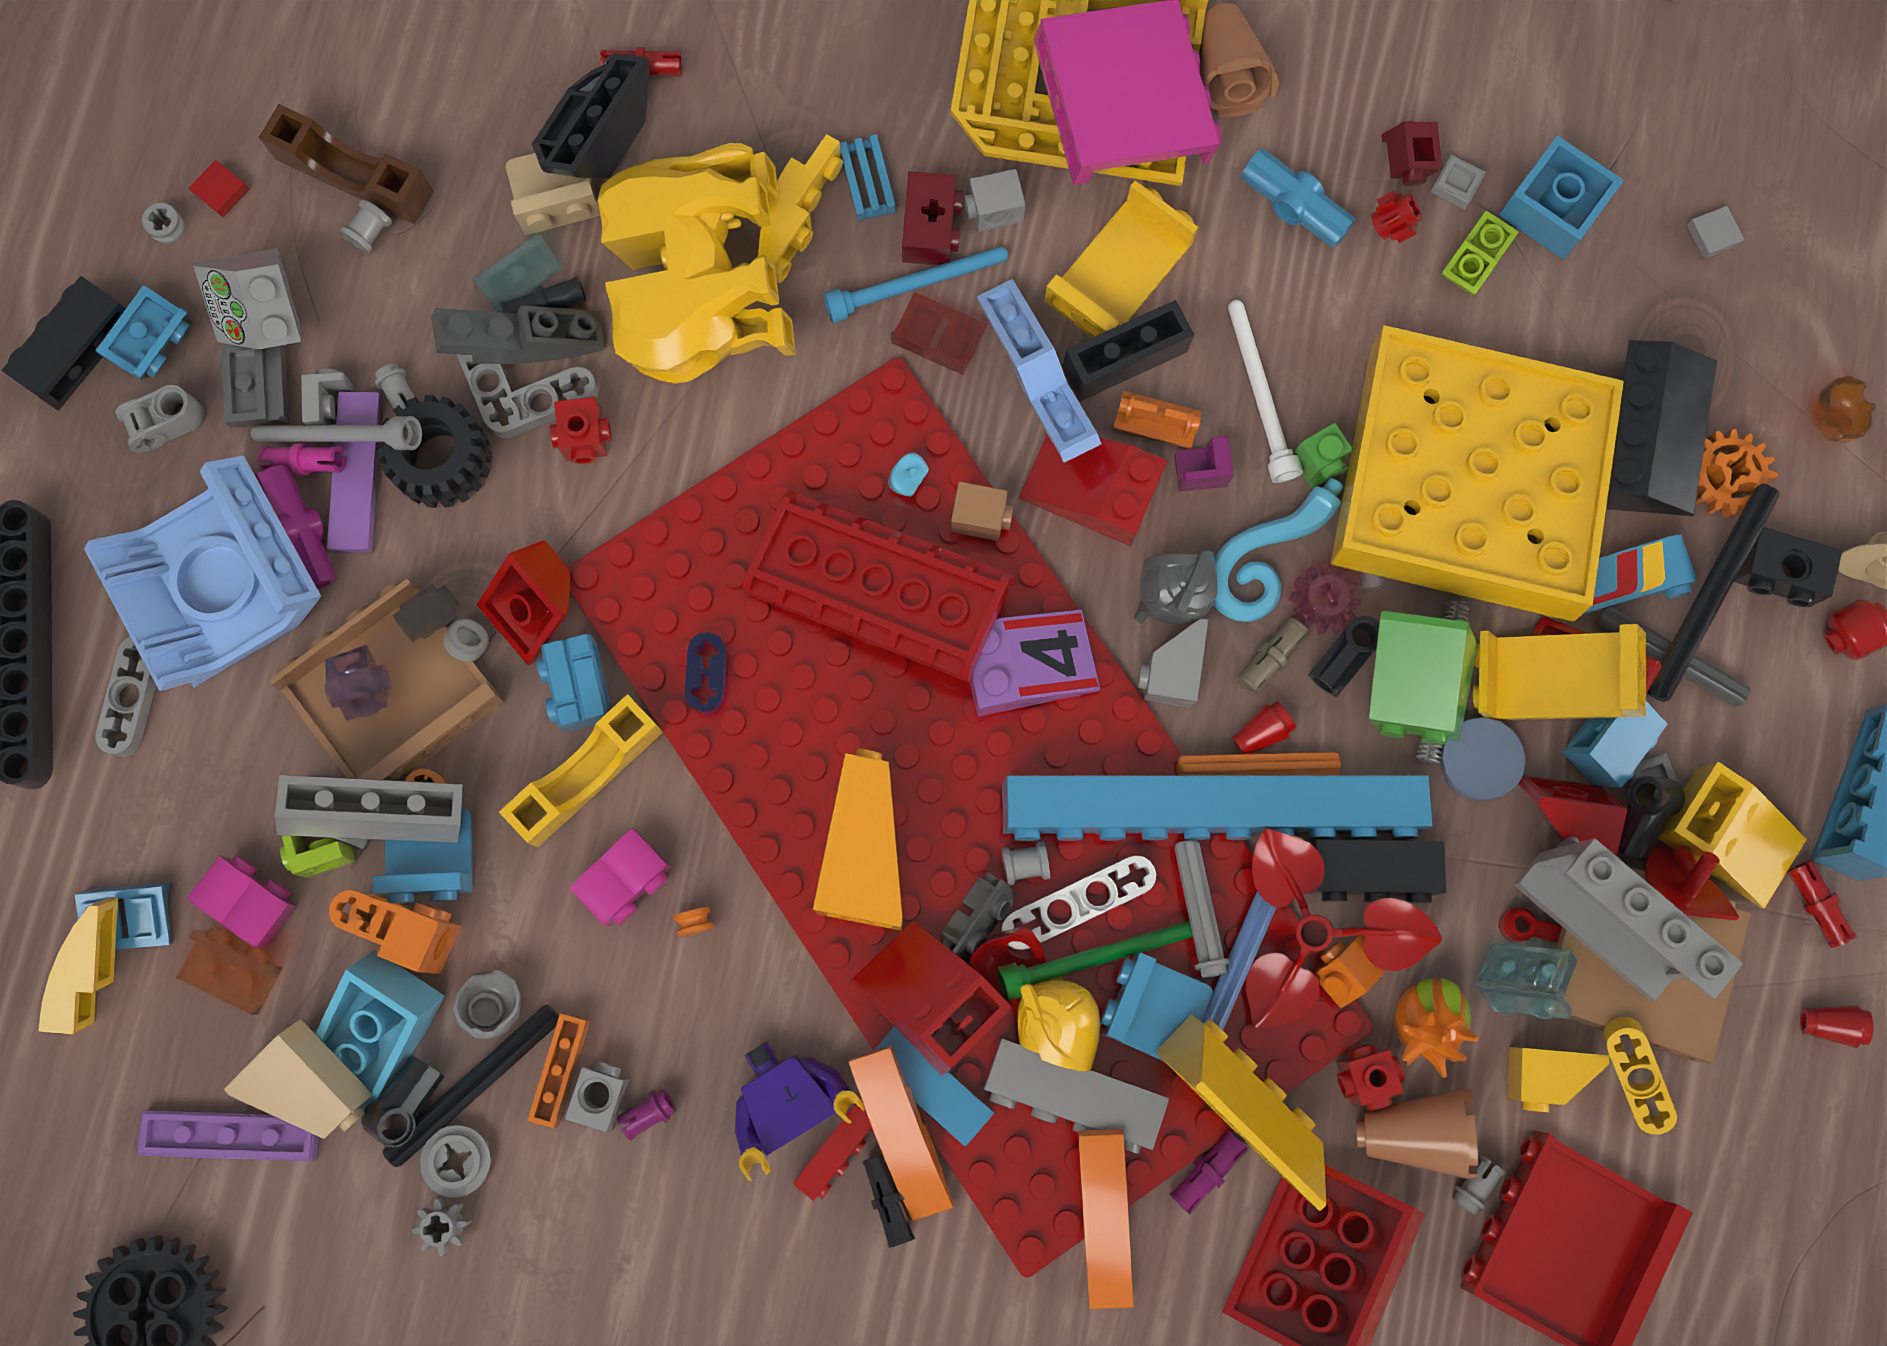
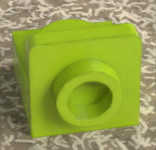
[280,835,356,878]

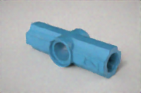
[1240,148,1356,249]

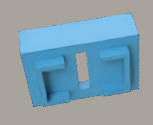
[75,882,173,950]

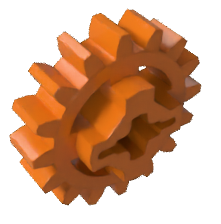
[1696,429,1778,519]

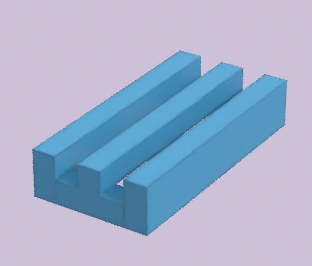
[840,134,896,221]

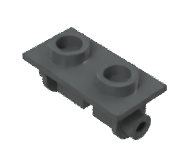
[940,872,1017,964]

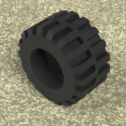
[376,395,492,508]

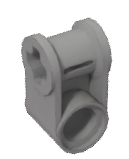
[115,385,206,452]

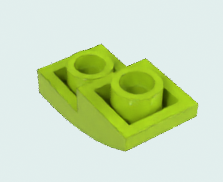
[1441,210,1519,296]

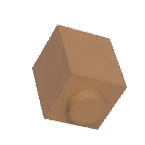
[950,482,1014,541]

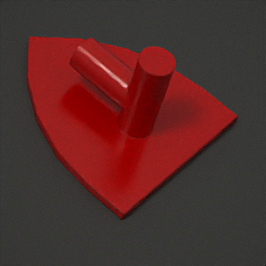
[1645,844,1739,920]

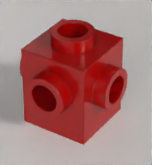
[550,397,612,464]
[1336,1043,1405,1111]

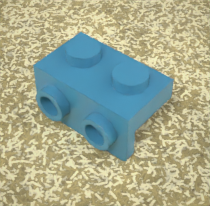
[96,285,191,381]

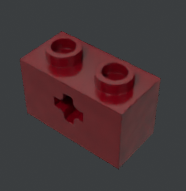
[902,171,963,265]

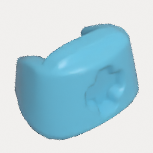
[888,453,929,497]

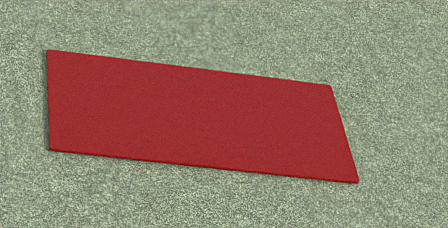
[568,358,1373,1277]

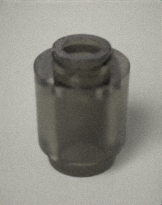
[393,582,460,642]

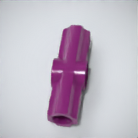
[255,465,337,590]

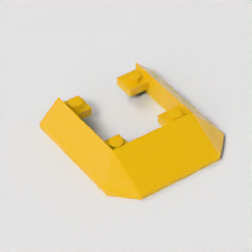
[951,0,1208,186]

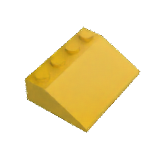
[1155,1014,1326,1211]

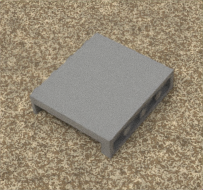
[1513,838,1743,1001]

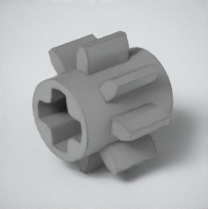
[411,1197,472,1256]

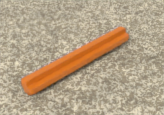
[1176,751,1341,776]

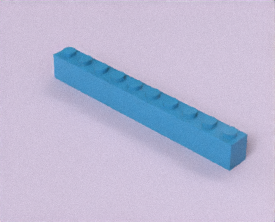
[1002,776,1433,841]

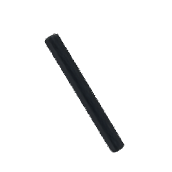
[383,1005,559,1167]

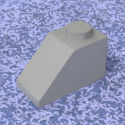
[1137,619,1208,708]

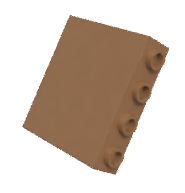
[268,578,505,781]
[1531,868,1751,1063]

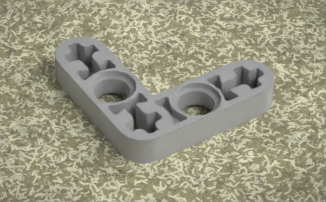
[456,354,599,439]

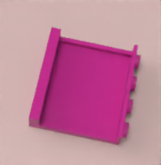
[1034,0,1221,185]

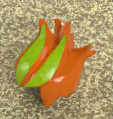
[1394,977,1478,1078]

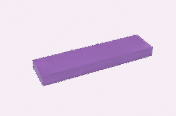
[327,392,383,553]
[136,1110,319,1161]

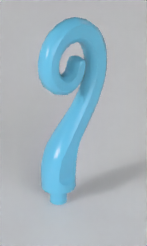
[1214,478,1343,622]

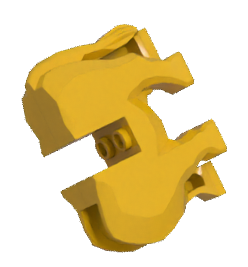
[598,143,796,384]

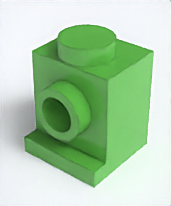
[1294,423,1353,489]

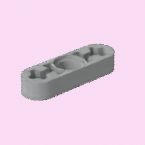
[95,637,156,757]

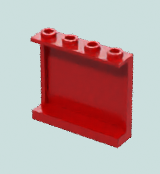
[1460,1131,1693,1346]

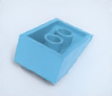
[315,950,445,1111]

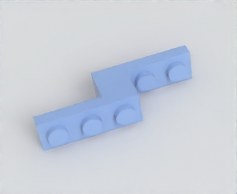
[977,279,1101,462]

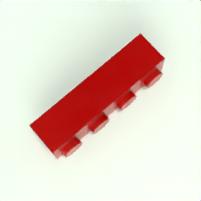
[792,1097,874,1201]

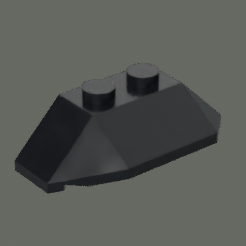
[532,53,650,178]

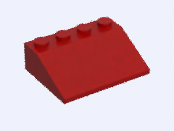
[1222,1164,1425,1346]

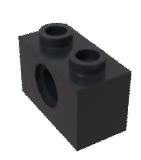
[1734,527,1842,607]

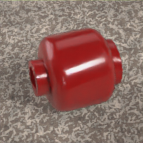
[1823,599,1887,660]

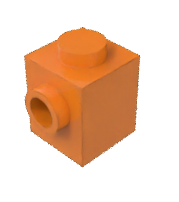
[1314,935,1386,1008]

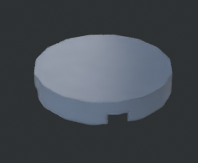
[1439,717,1526,801]

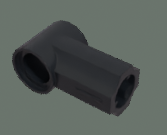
[1308,616,1380,697]
[1618,776,1685,861]
[361,1055,445,1148]

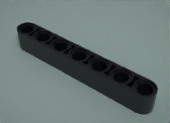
[0,500,53,790]

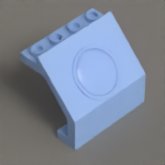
[84,455,321,691]

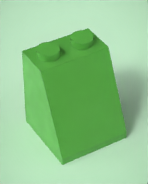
[1369,611,1478,745]

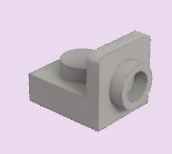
[301,369,354,425]

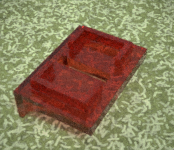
[891,292,987,375]

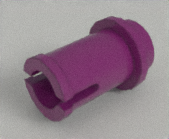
[617,1089,676,1141]

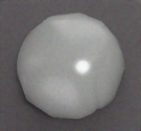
[453,969,522,1039]

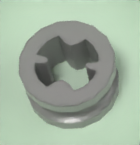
[142,203,186,244]

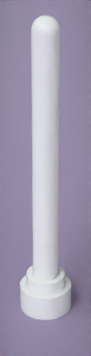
[1228,300,1303,483]

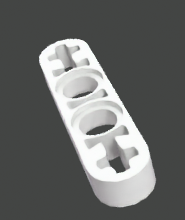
[1001,856,1156,951]

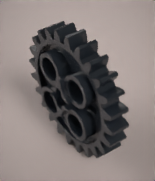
[73,1235,227,1346]

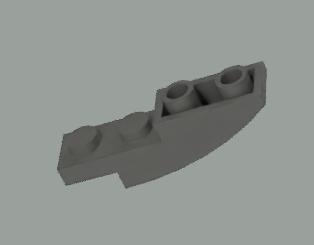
[431,305,605,364]

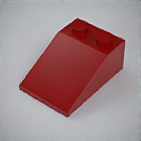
[1019,434,1168,546]

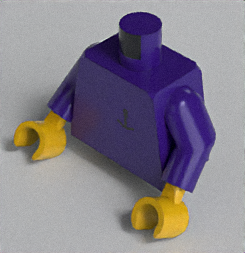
[735,1042,865,1181]

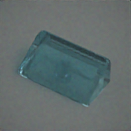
[471,233,563,313]

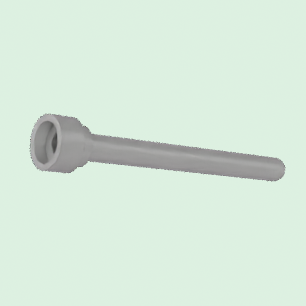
[250,416,422,450]

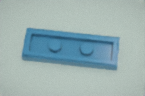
[874,1026,994,1147]

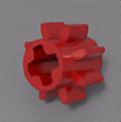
[1371,190,1422,243]

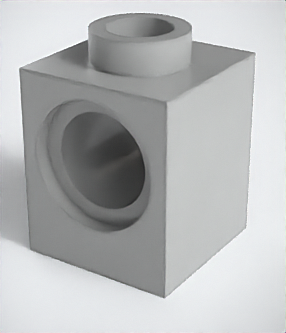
[963,169,1026,232]
[565,1061,630,1132]

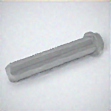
[1174,840,1230,978]

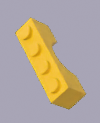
[499,694,663,847]

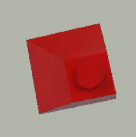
[476,540,571,665]
[1518,775,1627,856]

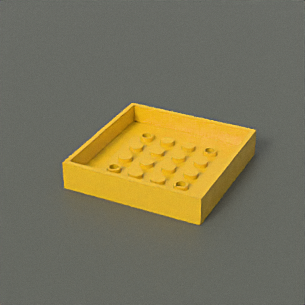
[1330,325,1624,622]

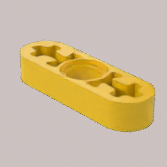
[1603,1017,1677,1135]

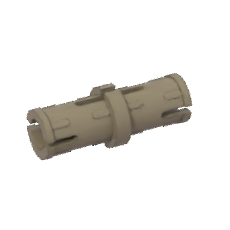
[1236,617,1310,696]

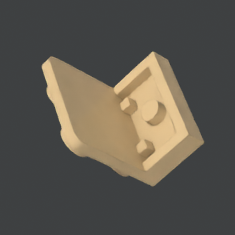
[505,153,600,236]

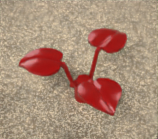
[1246,829,1442,1028]

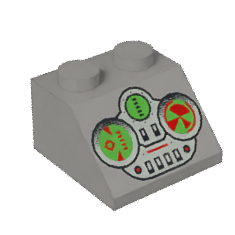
[193,248,301,349]

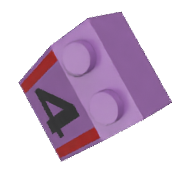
[970,610,1100,717]

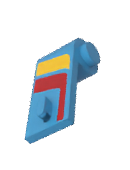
[1581,534,1698,616]

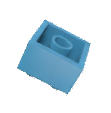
[1498,135,1624,260]

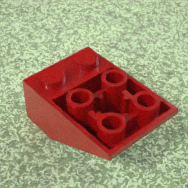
[851,921,1012,1076]

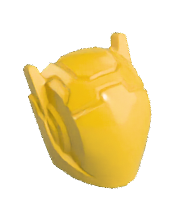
[1017,976,1101,1072]

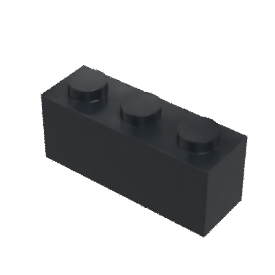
[1,276,126,411]
[1062,300,1194,401]
[1309,839,1446,903]

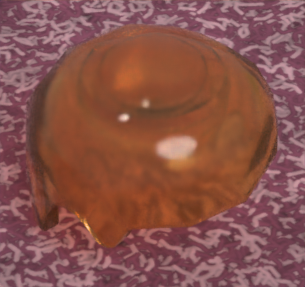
[1810,376,1875,443]

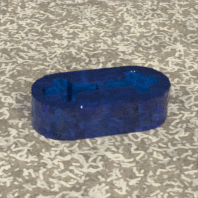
[685,632,728,714]

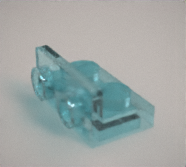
[1475,943,1578,1019]

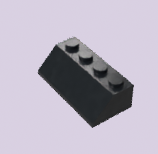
[1607,340,1717,516]

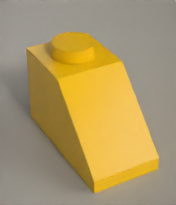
[1507,1047,1609,1112]

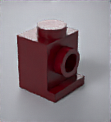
[1381,121,1442,186]

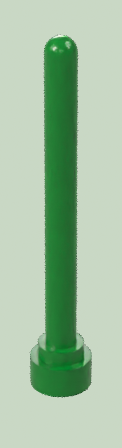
[996,921,1193,1001]

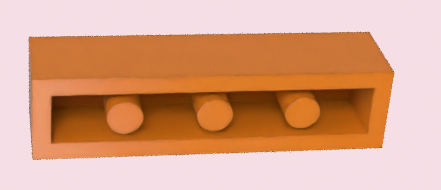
[527,1013,591,1128]

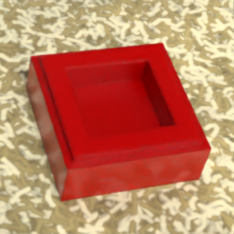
[188,160,249,218]

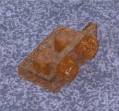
[176,926,283,1015]

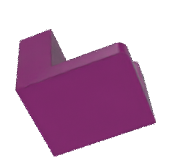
[1174,436,1233,492]

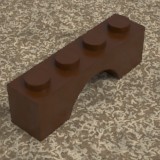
[259,104,433,224]

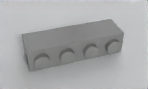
[275,775,463,843]
[983,1038,1169,1154]

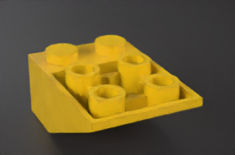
[1658,761,1807,909]

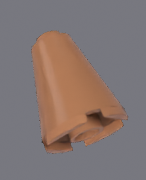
[1200,3,1279,118]
[1356,1089,1478,1179]

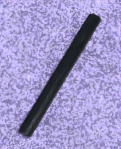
[1647,483,1780,702]

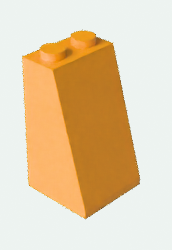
[813,749,903,931]

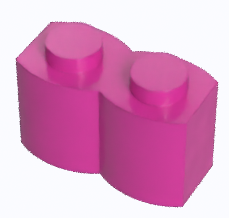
[569,828,671,926]
[186,855,297,949]

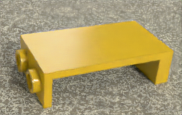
[1044,180,1199,338]
[1473,624,1646,720]

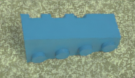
[1811,704,1887,881]

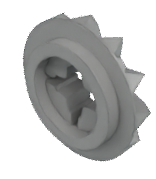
[420,1125,492,1198]

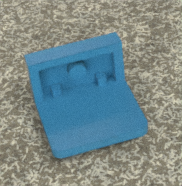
[372,808,473,904]
[1100,952,1213,1061]

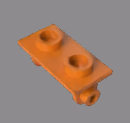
[1113,390,1201,449]

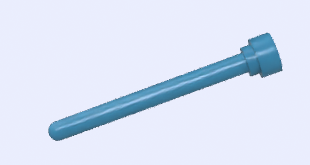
[823,246,1009,324]

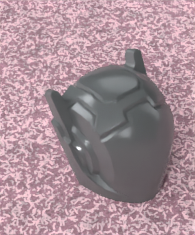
[1134,551,1217,625]

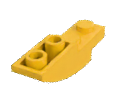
[758,134,843,284]

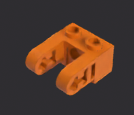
[329,890,461,974]

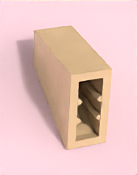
[224,1019,373,1139]

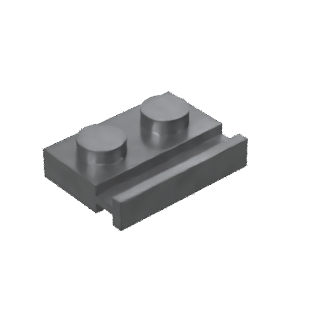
[221,345,290,428]

